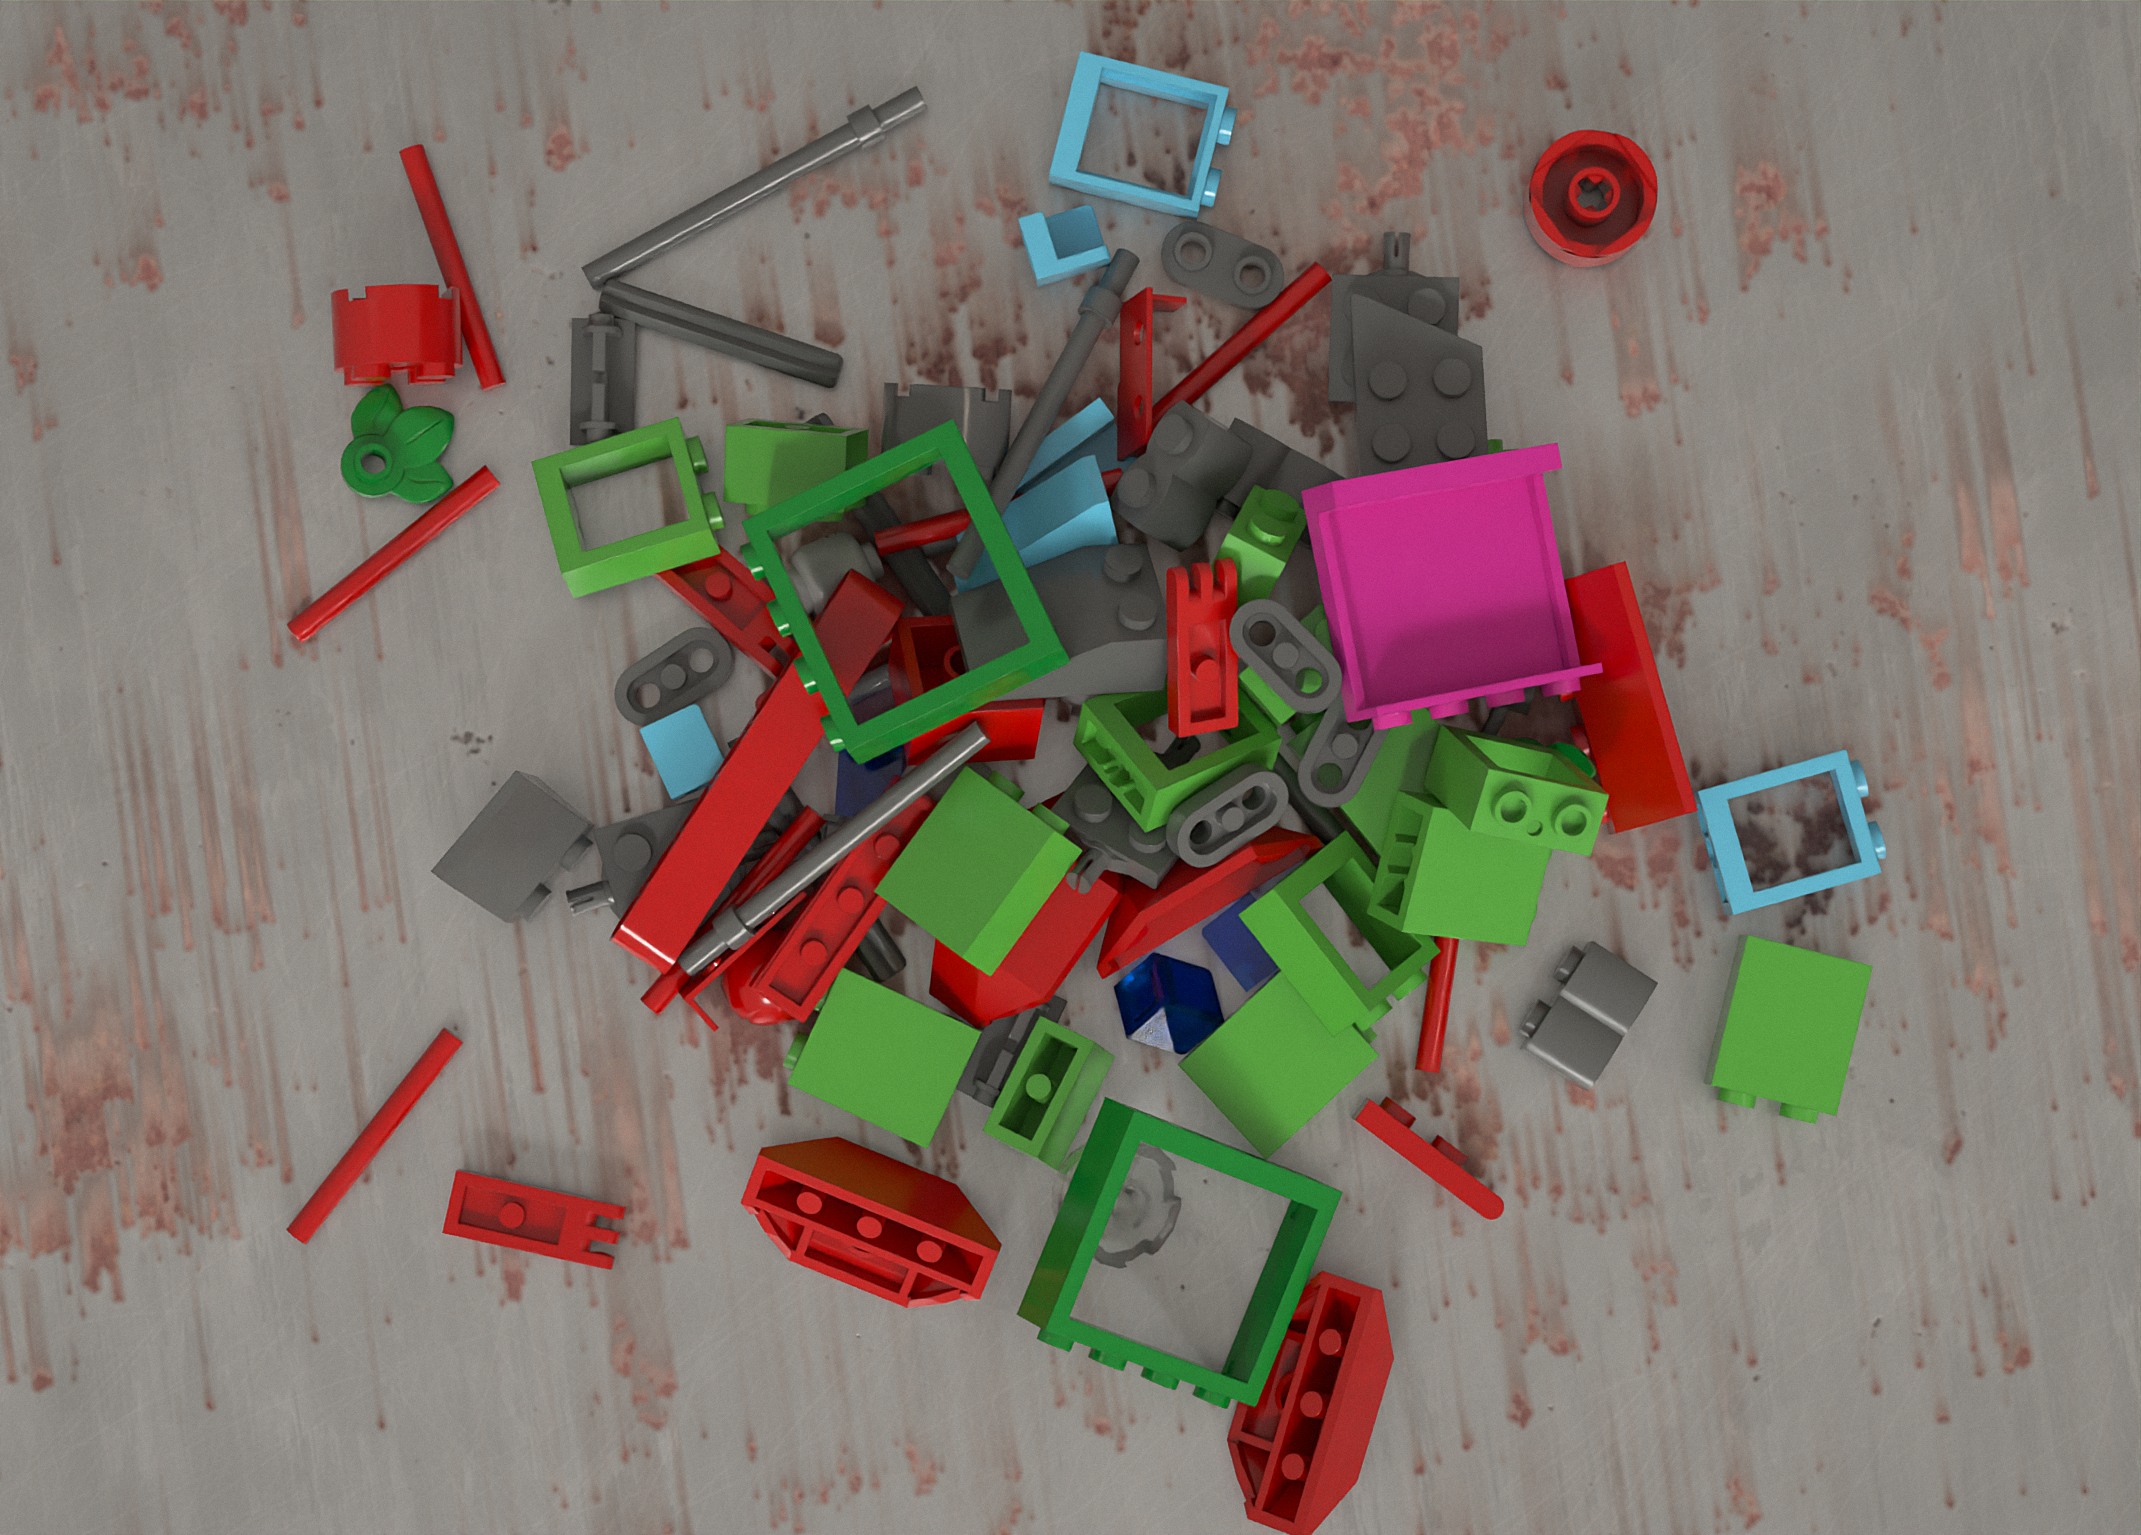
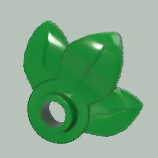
[340,383,454,504]

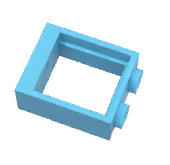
[1049,51,1237,221]
[1693,749,1886,915]

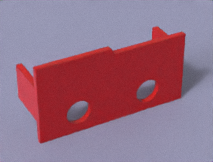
[1117,287,1187,462]
[679,890,809,1032]

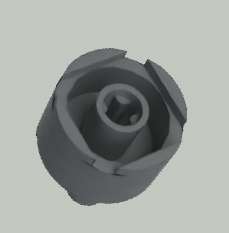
[880,382,1012,480]

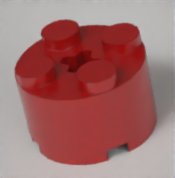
[1523,129,1658,267]
[331,284,463,387]

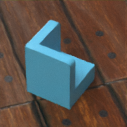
[1018,205,1110,288]
[639,704,726,801]

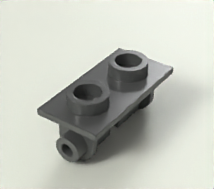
[570,314,636,445]
[955,995,1068,1108]

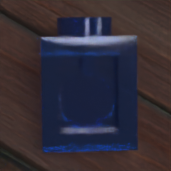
[835,744,904,817]

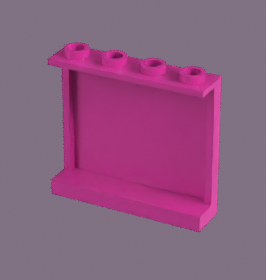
[1301,443,1603,731]

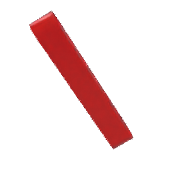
[609,567,906,975]

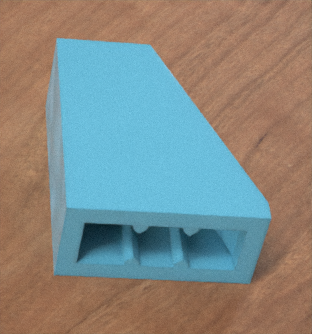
[954,454,1119,594]

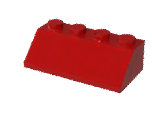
[1557,561,1698,835]

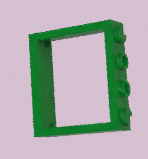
[740,419,1071,765]
[1016,1097,1343,1409]

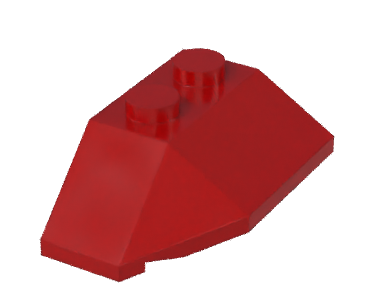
[929,790,1124,1029]
[1096,826,1324,979]
[740,1136,1002,1308]
[1227,1271,1394,1535]

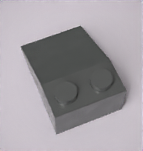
[949,543,1167,701]
[431,770,595,923]

